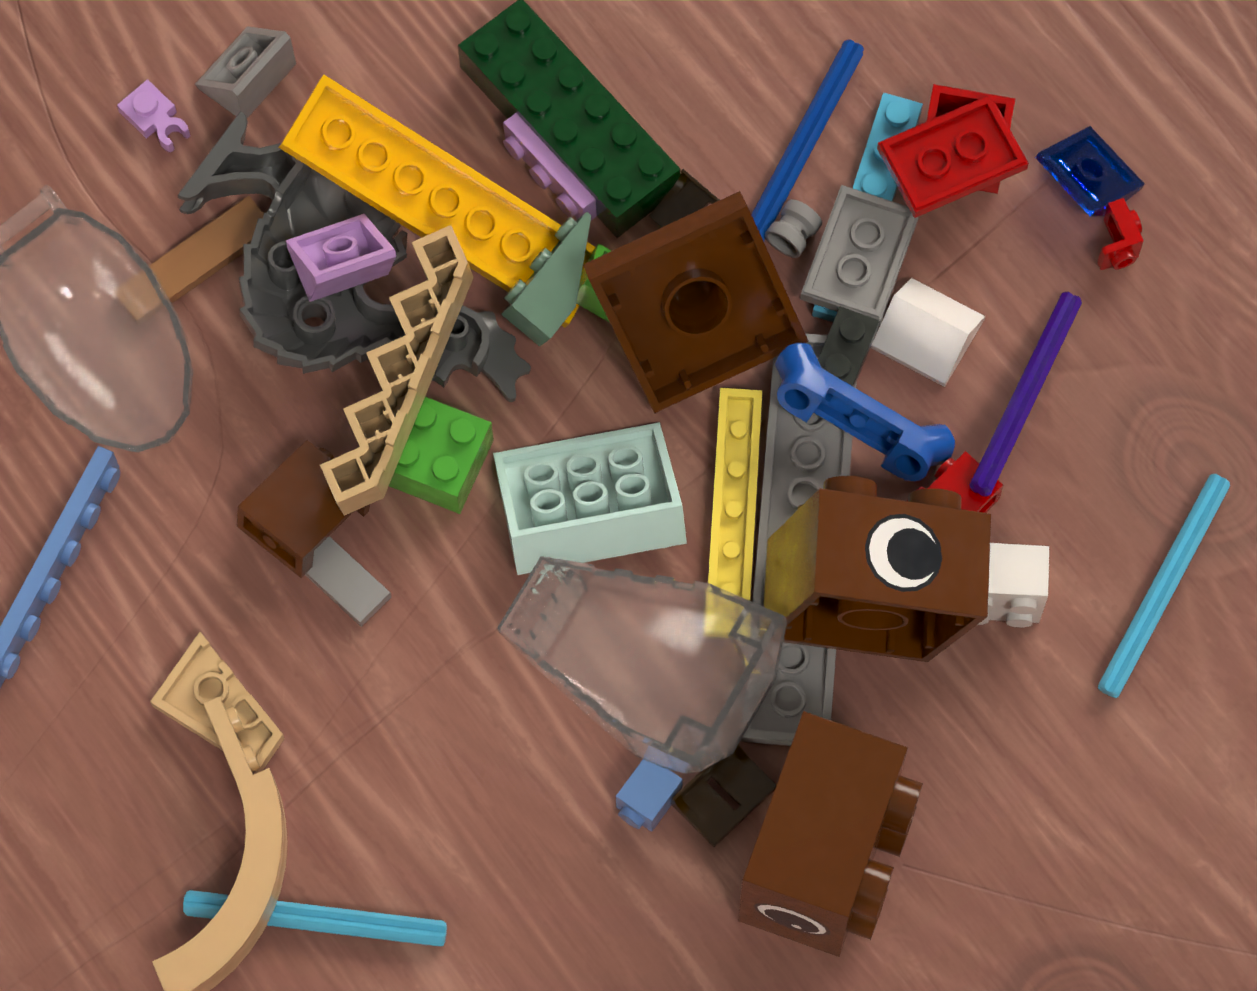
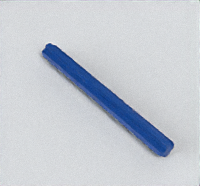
[751,39,864,241]

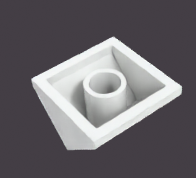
[871,278,985,387]

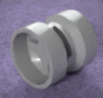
[765,199,822,258]

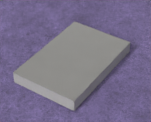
[800,185,920,326]

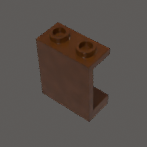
[237,440,370,578]

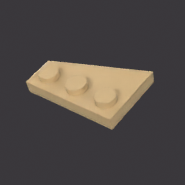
[150,632,285,773]

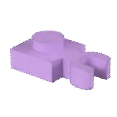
[117,79,190,152]

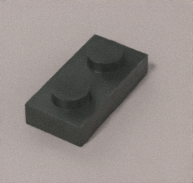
[818,306,880,387]

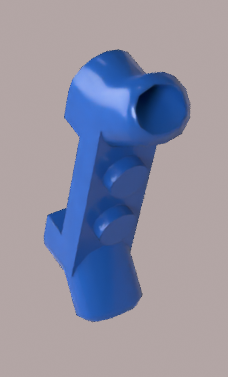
[775,343,955,481]

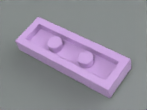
[503,113,597,220]

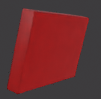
[877,94,1029,218]

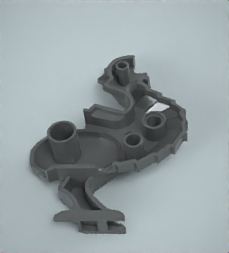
[178,111,531,402]

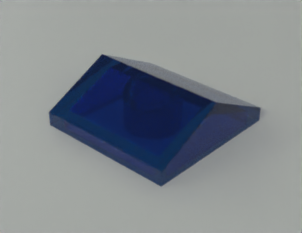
[1035,126,1145,217]

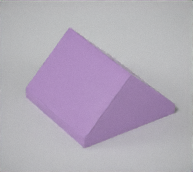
[286,214,396,302]

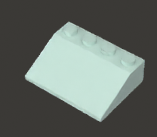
[493,422,687,575]

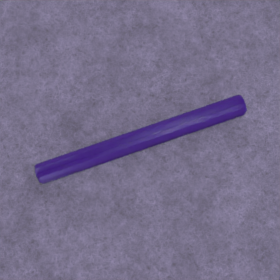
[970,292,1082,497]

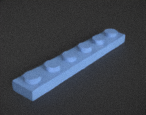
[0,446,120,688]

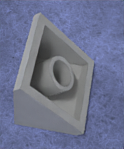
[195,26,296,118]

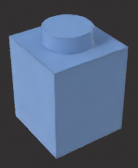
[616,754,683,832]

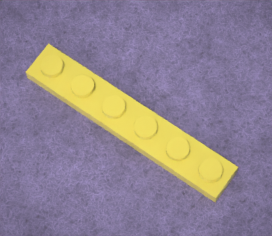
[705,388,762,638]

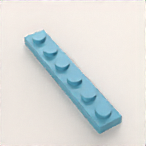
[812,93,923,322]

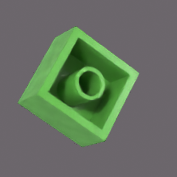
[389,397,494,514]

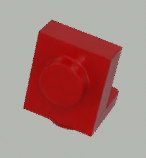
[1097,198,1144,270]

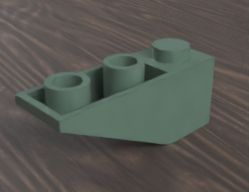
[501,212,591,347]

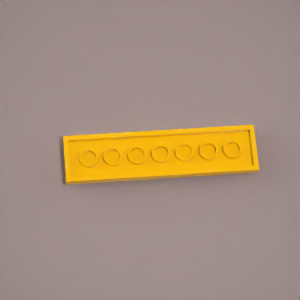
[278,74,595,328]

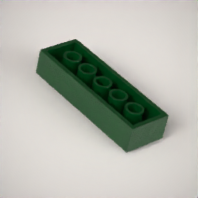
[458,0,681,238]

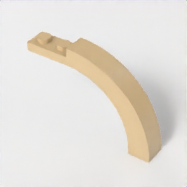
[152,696,287,991]

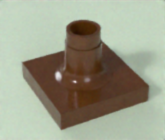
[583,191,809,414]

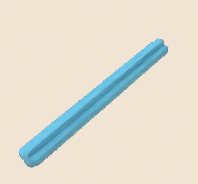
[1098,474,1230,698]
[183,890,447,946]

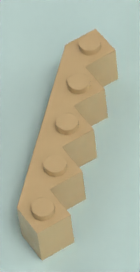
[320,225,473,516]

